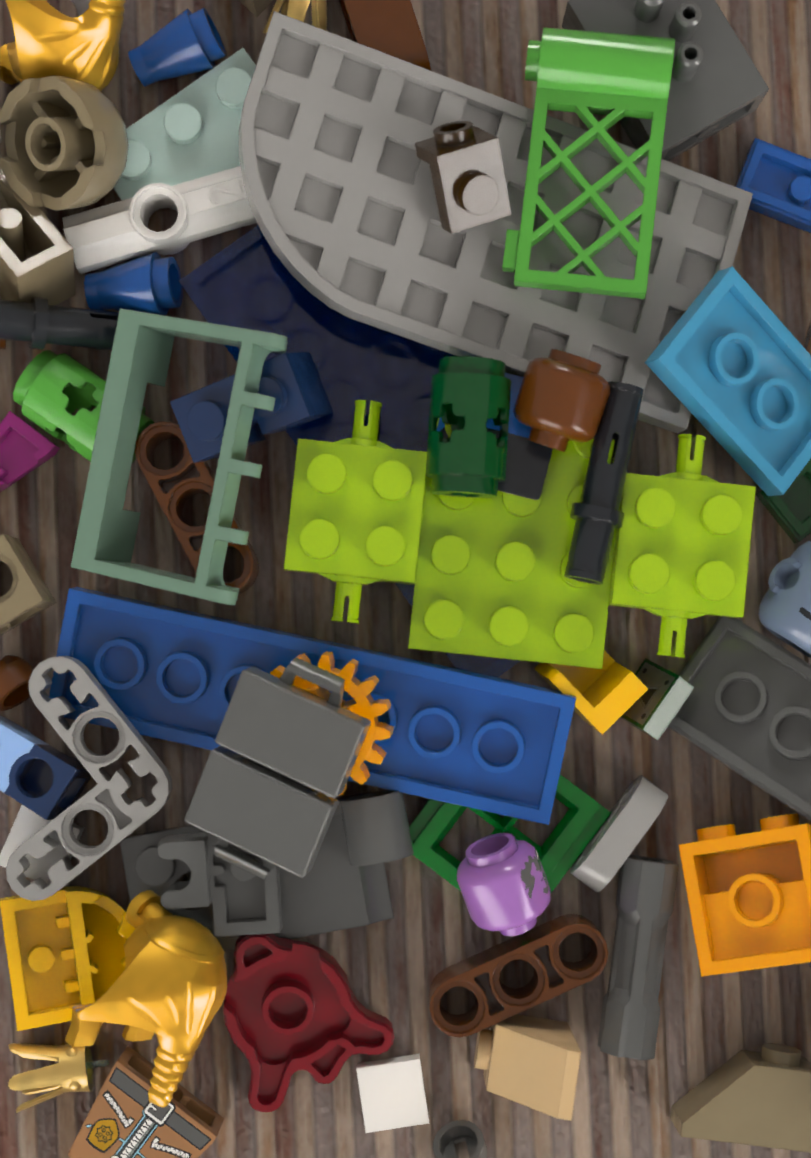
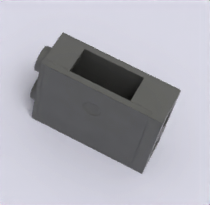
[562,0,769,161]

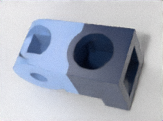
[0,716,92,820]

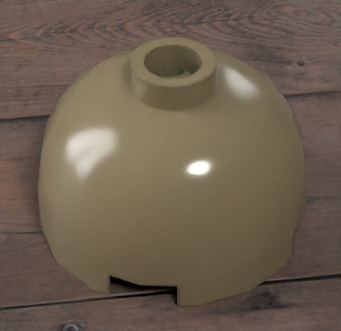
[0,76,129,211]

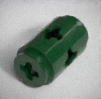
[426,356,512,498]

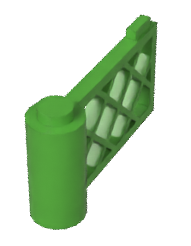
[502,27,675,299]

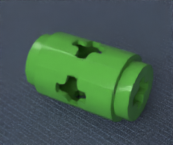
[13,350,155,463]

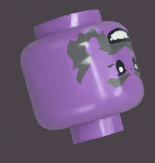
[457,833,551,936]

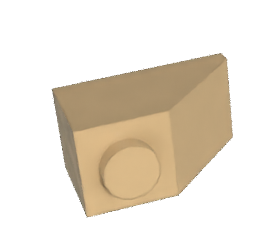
[474,1015,581,1121]

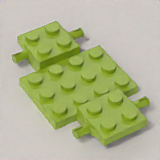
[284,400,756,669]

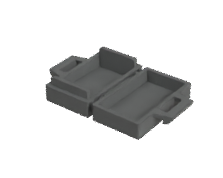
[184,657,371,879]

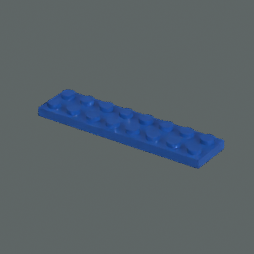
[49,587,576,825]

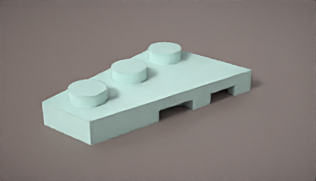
[113,48,256,200]

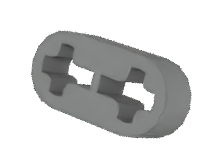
[570,775,668,893]

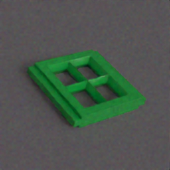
[409,774,611,936]

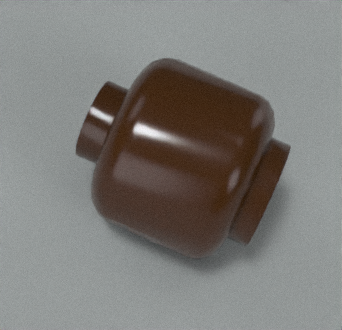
[513,349,610,452]

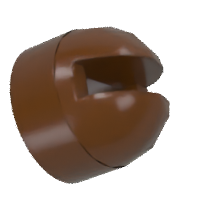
[0,655,34,711]

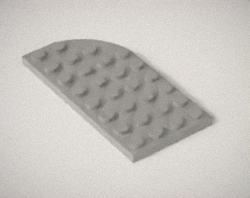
[238,11,753,434]

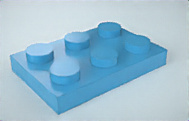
[644,266,811,496]

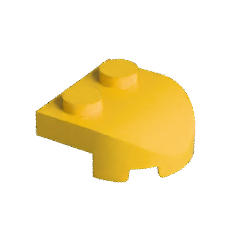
[0,886,135,1031]

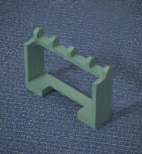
[71,308,288,605]

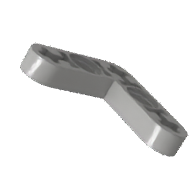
[6,656,173,901]

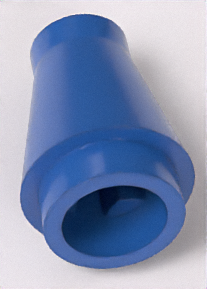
[128,8,227,87]
[84,252,183,316]

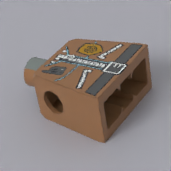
[68,1046,224,1158]

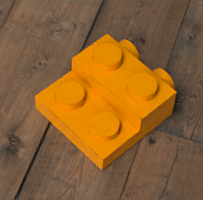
[678,814,811,977]

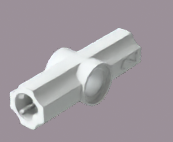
[62,166,257,274]

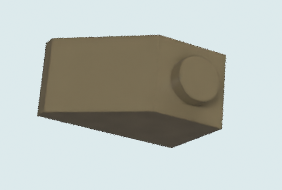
[0,167,76,305]
[670,1043,811,1153]

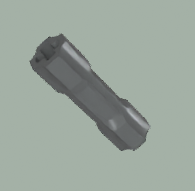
[597,855,679,1060]

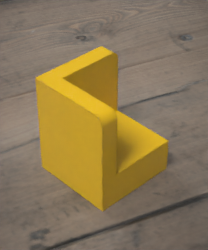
[534,650,648,735]

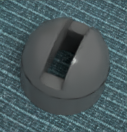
[433,1120,487,1158]

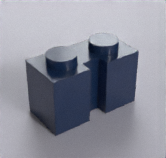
[170,352,333,463]

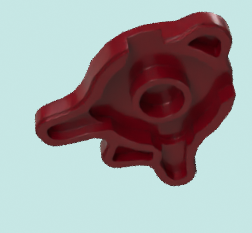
[223,933,395,1112]

